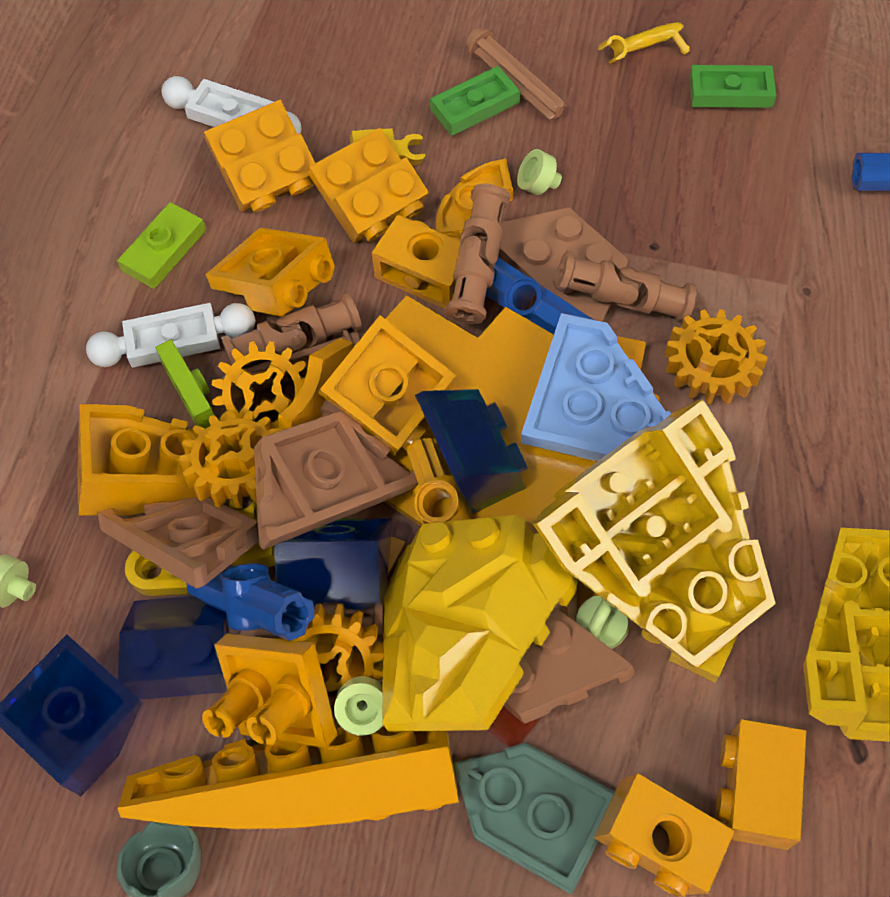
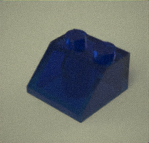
[415,389,528,514]
[274,518,392,610]
[118,596,229,700]
[0,634,143,797]

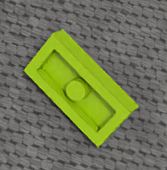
[117,202,207,289]
[155,339,214,429]

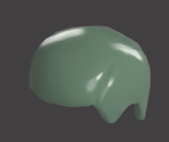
[117,821,202,897]

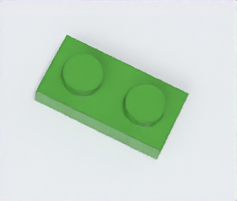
[689,65,776,108]
[430,66,520,136]

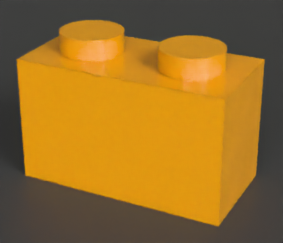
[715,719,806,850]

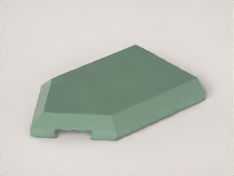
[454,743,615,895]

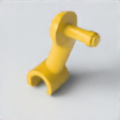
[598,22,690,64]

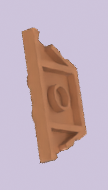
[498,207,629,322]
[254,411,418,550]
[97,497,259,589]
[504,607,635,724]

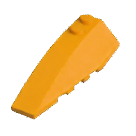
[118,711,459,829]

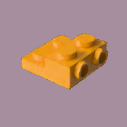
[204,99,315,213]
[308,128,429,244]
[206,227,335,317]
[319,315,456,456]

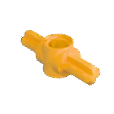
[407,438,470,524]

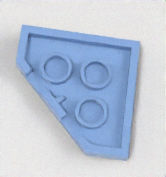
[521,313,671,461]

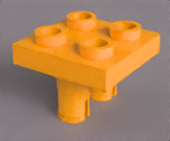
[202,634,338,748]

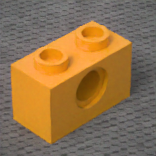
[371,214,461,309]
[593,773,735,897]

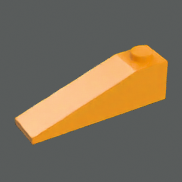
[77,404,212,516]

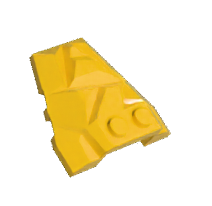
[533,400,776,668]
[382,515,578,731]
[803,528,890,742]

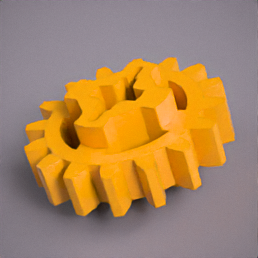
[664,309,768,405]
[211,341,306,429]
[179,410,281,508]
[278,603,384,706]

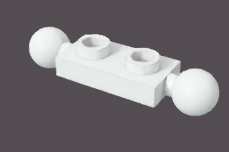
[162,76,301,134]
[86,303,255,368]

